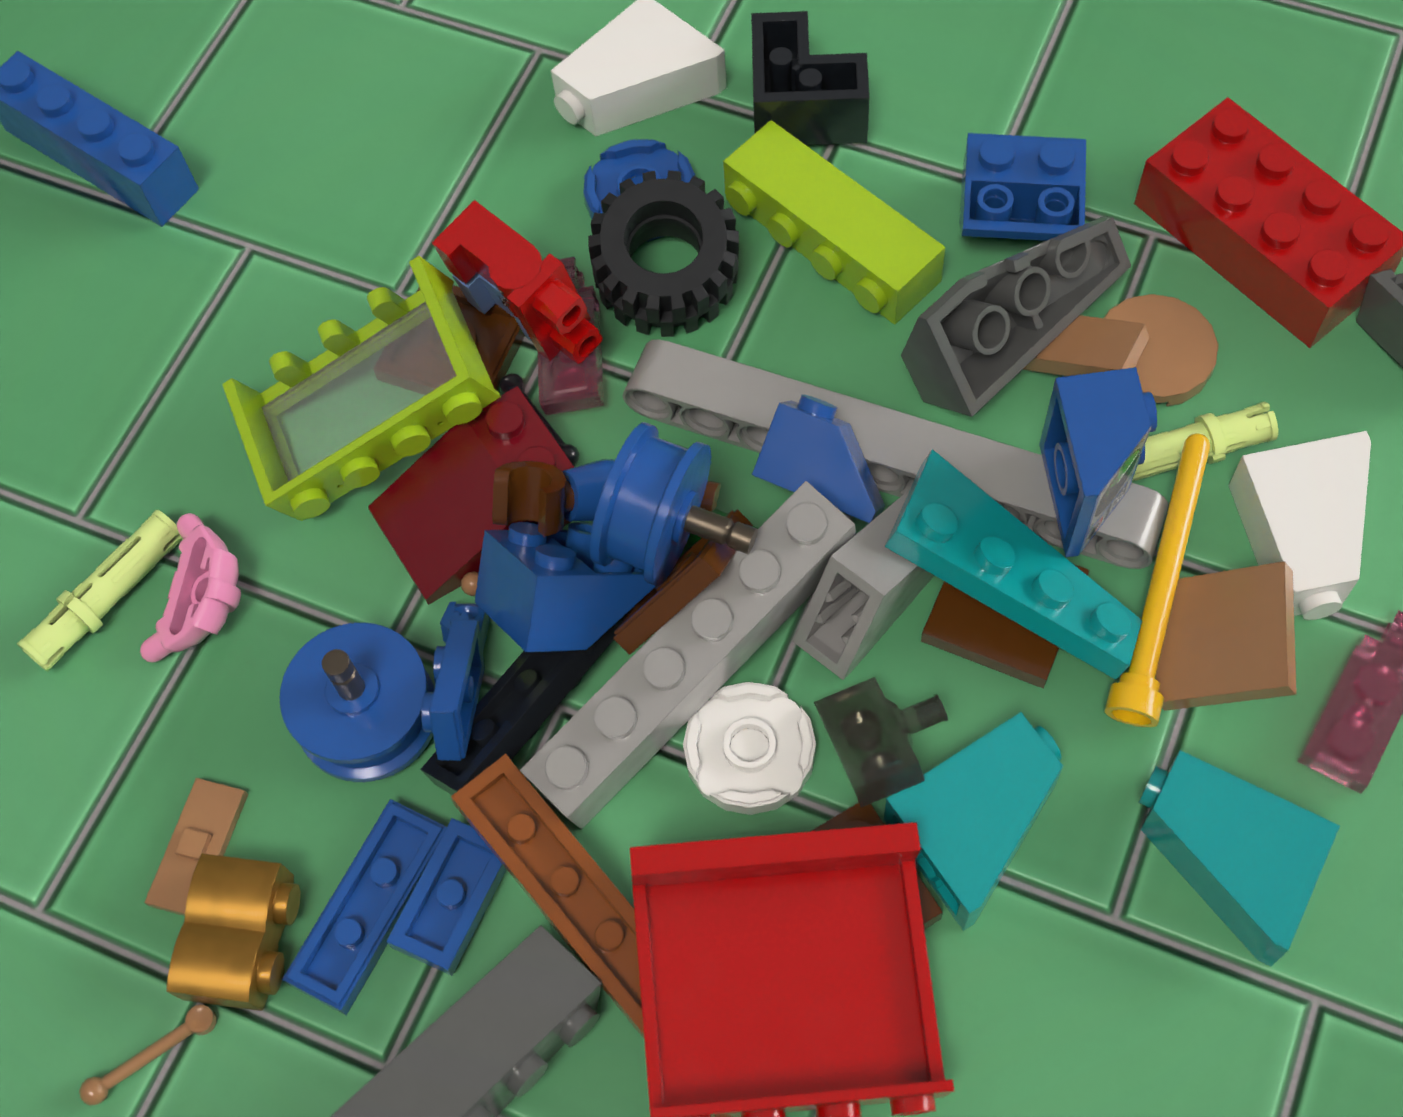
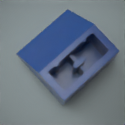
[960,133,1086,241]
[475,522,656,652]

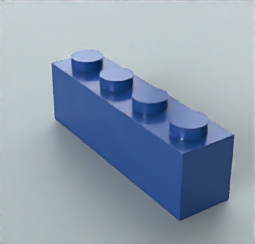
[0,51,199,227]

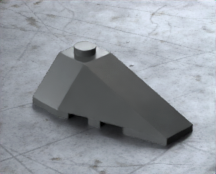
[901,216,1131,417]

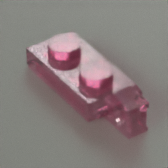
[537,257,604,415]
[1297,610,1403,794]

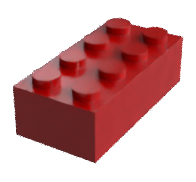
[1134,97,1403,348]

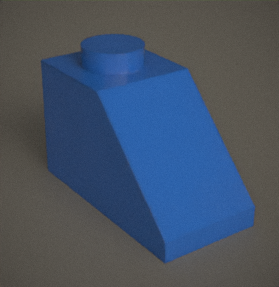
[752,394,885,523]

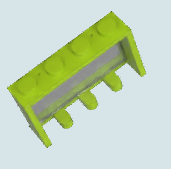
[222,256,501,521]

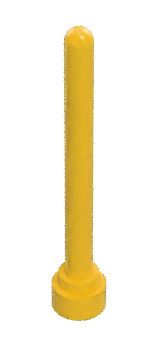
[1105,433,1210,727]

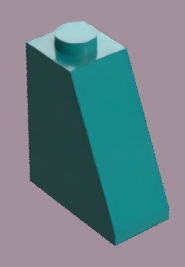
[883,712,1063,931]
[1138,750,1340,967]

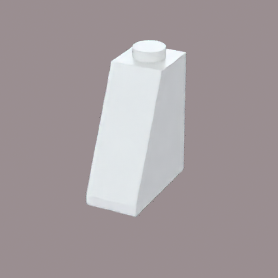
[551,0,727,137]
[1229,431,1371,620]

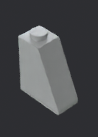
[792,489,934,680]

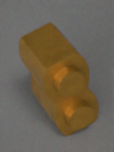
[167,853,300,1011]

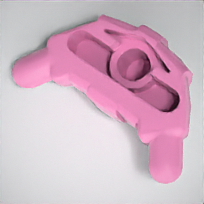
[140,513,241,663]

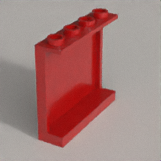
[629,822,954,1117]

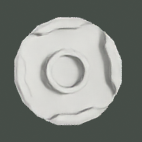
[683,682,816,815]

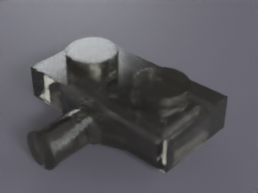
[814,677,948,807]

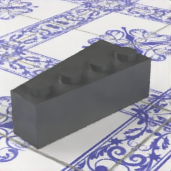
[330,925,602,1117]

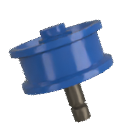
[589,422,758,586]
[280,623,435,782]

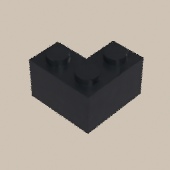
[751,11,870,145]

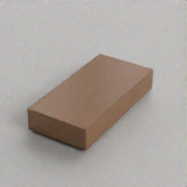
[1023,315,1150,376]

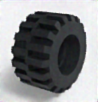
[588,170,739,337]

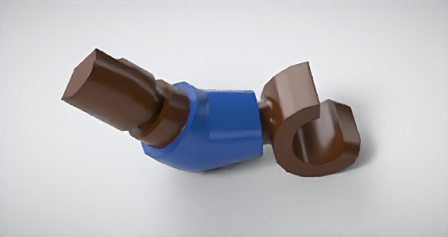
[492,459,721,537]

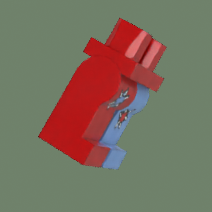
[432,200,603,364]

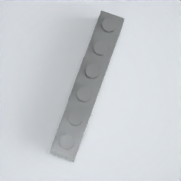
[520,481,856,829]

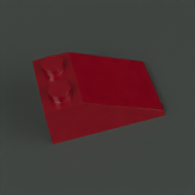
[368,386,574,605]

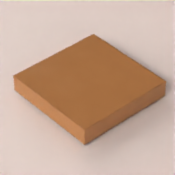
[1156,561,1297,711]

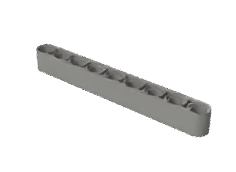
[623,339,1169,569]

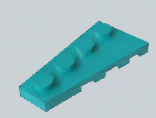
[885,449,1142,680]

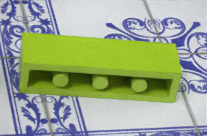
[723,120,946,325]

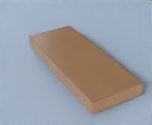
[144,778,248,916]

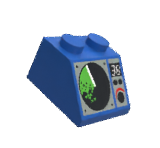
[1039,367,1157,557]

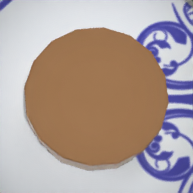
[1104,294,1218,407]

